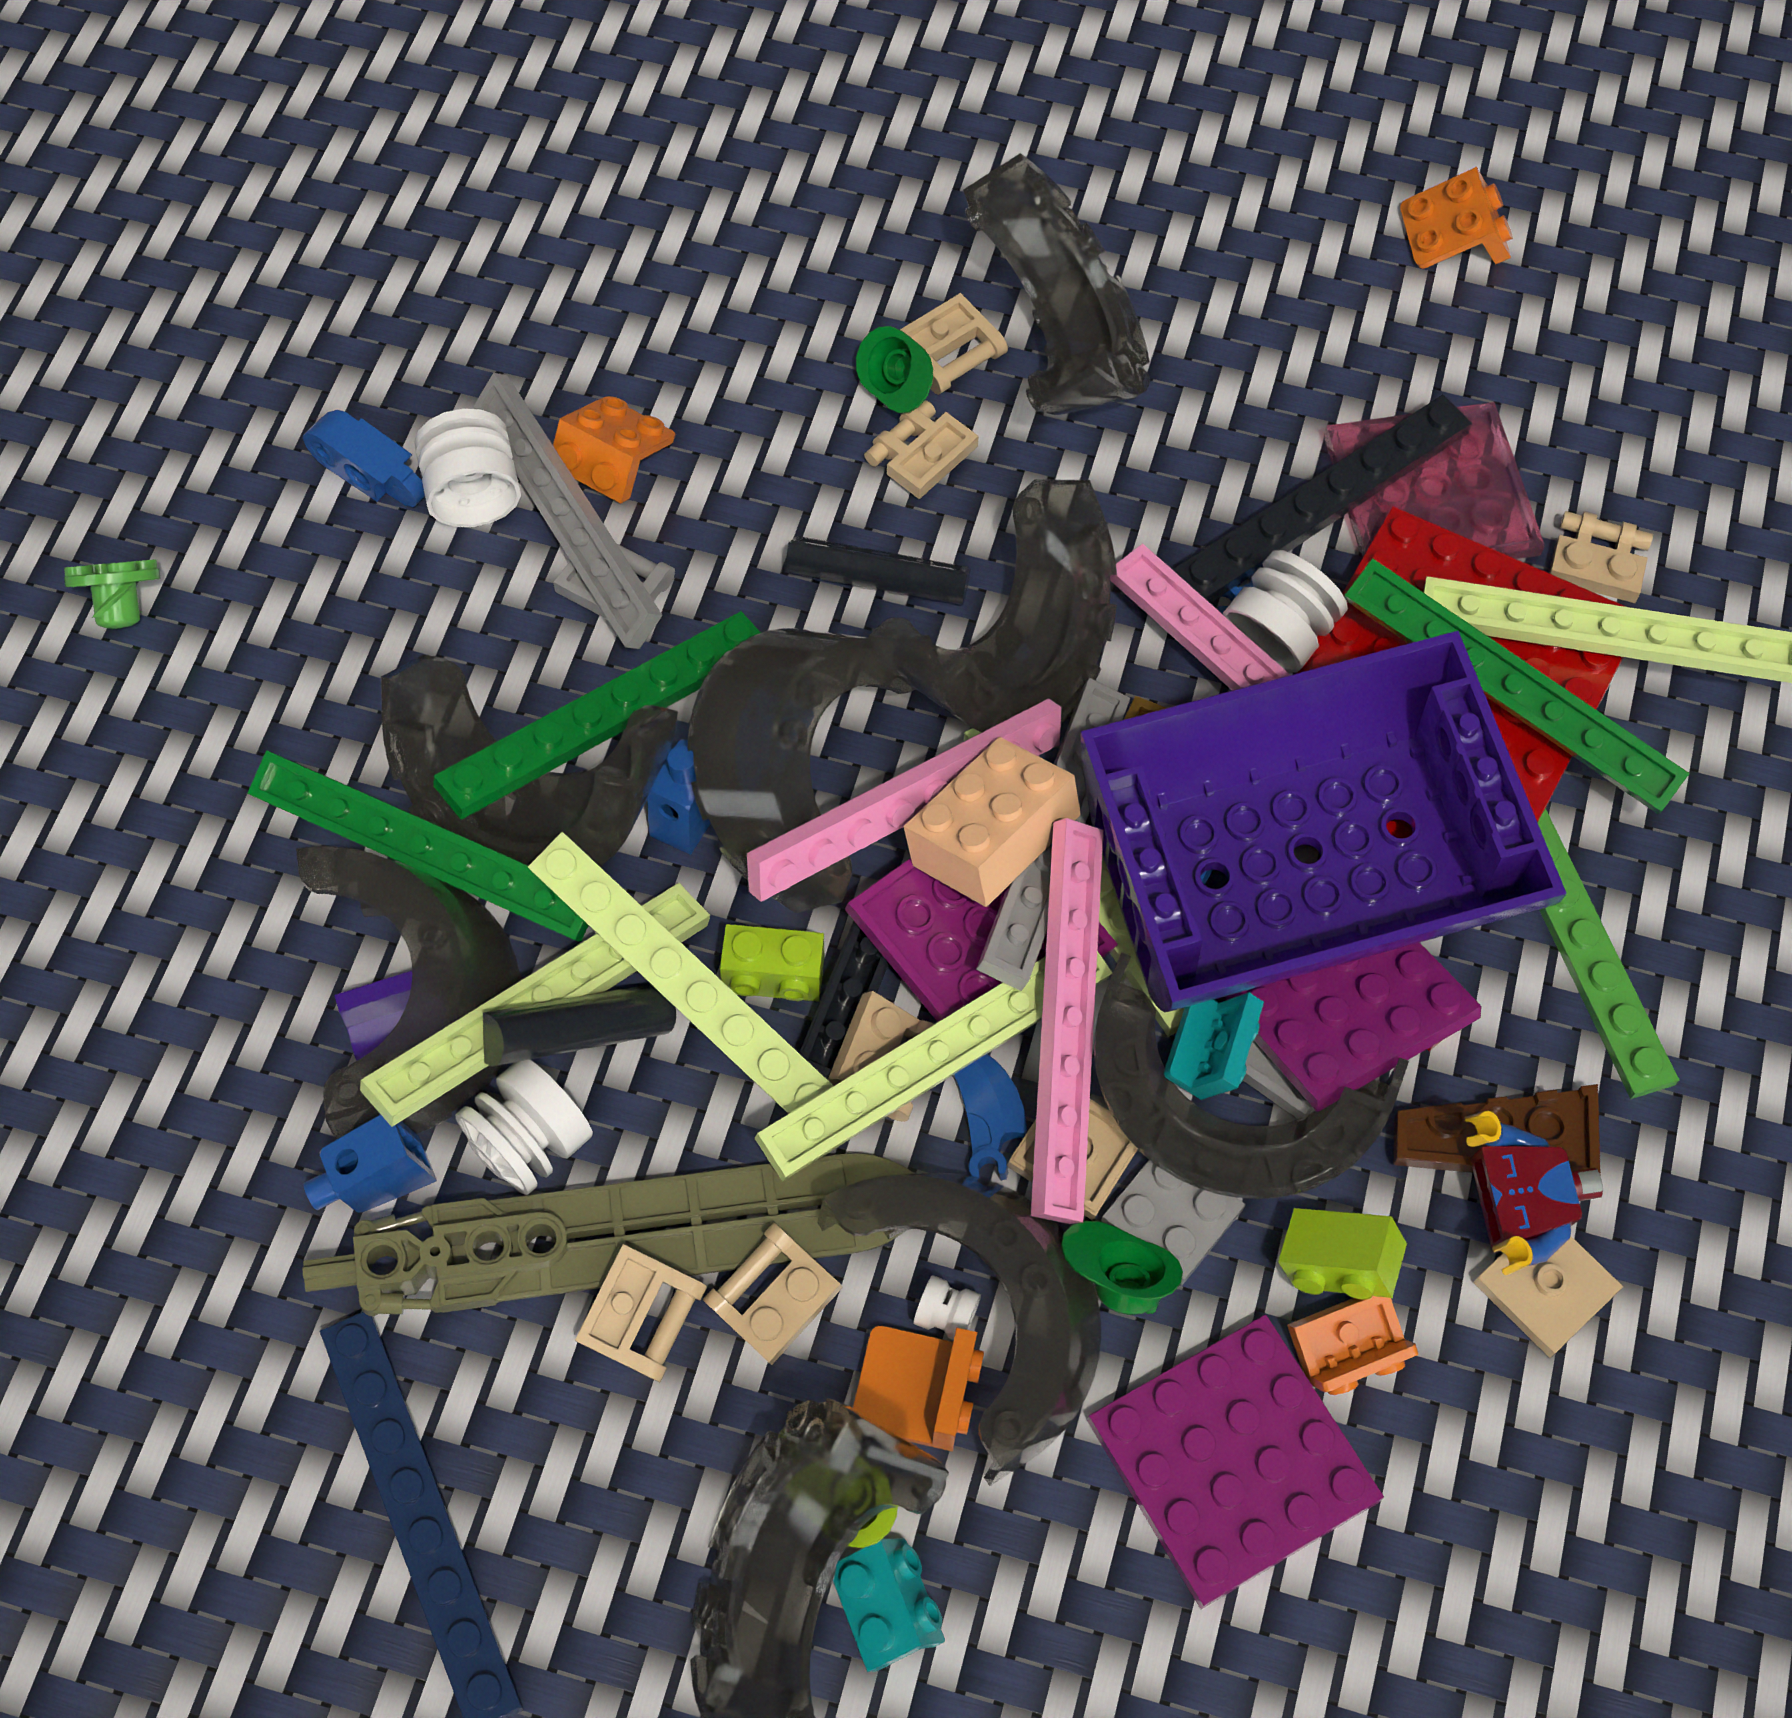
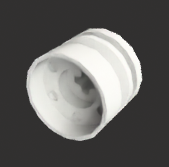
[414,409,521,527]
[1223,550,1348,673]
[455,1060,593,1195]

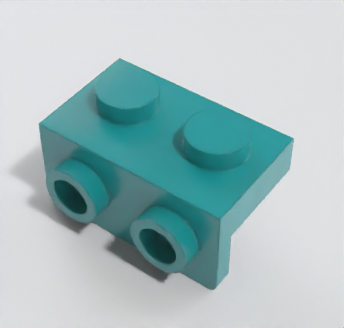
[1164,992,1264,1100]
[828,1538,945,1673]

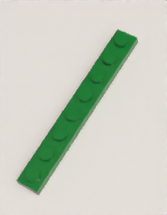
[1345,558,1690,815]
[434,611,769,820]
[247,750,589,942]

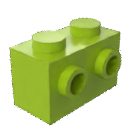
[720,924,825,1002]
[1278,1208,1407,1300]

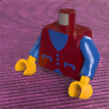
[1465,1111,1603,1275]

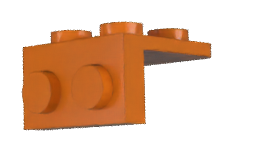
[1400,167,1513,269]
[553,396,675,504]
[851,1326,984,1452]

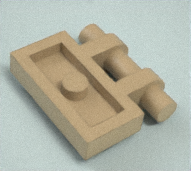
[864,400,979,499]
[1549,511,1653,603]

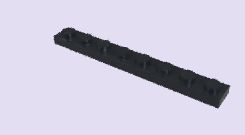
[1173,394,1472,603]

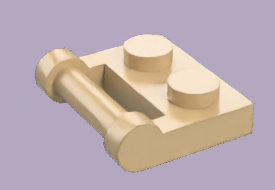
[900,293,1008,395]
[828,991,935,1122]
[703,1222,843,1365]
[575,1244,707,1383]

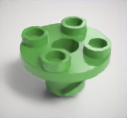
[64,559,160,629]

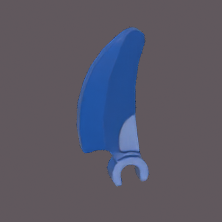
[954,1054,1027,1185]

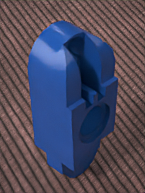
[303,410,425,507]

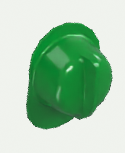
[856,326,933,413]
[1061,1221,1183,1315]

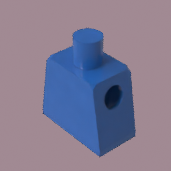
[647,739,735,855]
[303,1114,437,1213]

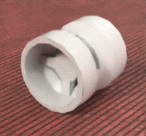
[914,1275,981,1340]

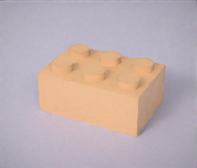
[903,736,1081,907]

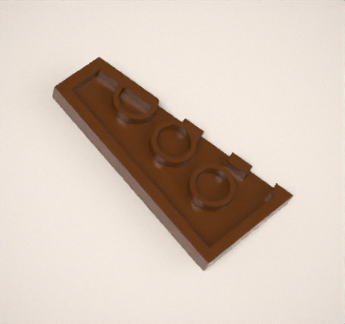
[1393,1084,1601,1176]

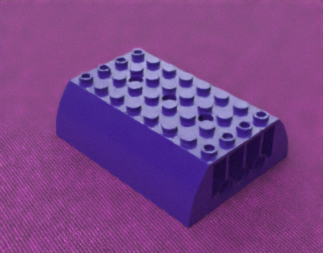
[1081,631,1567,1012]

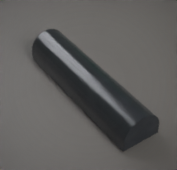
[785,536,971,605]
[799,920,889,1086]
[483,984,676,1066]

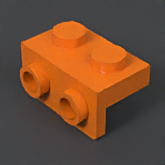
[1287,1296,1419,1395]

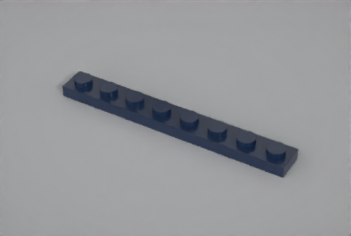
[319,1312,524,1718]

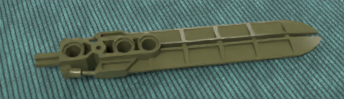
[302,1153,925,1316]

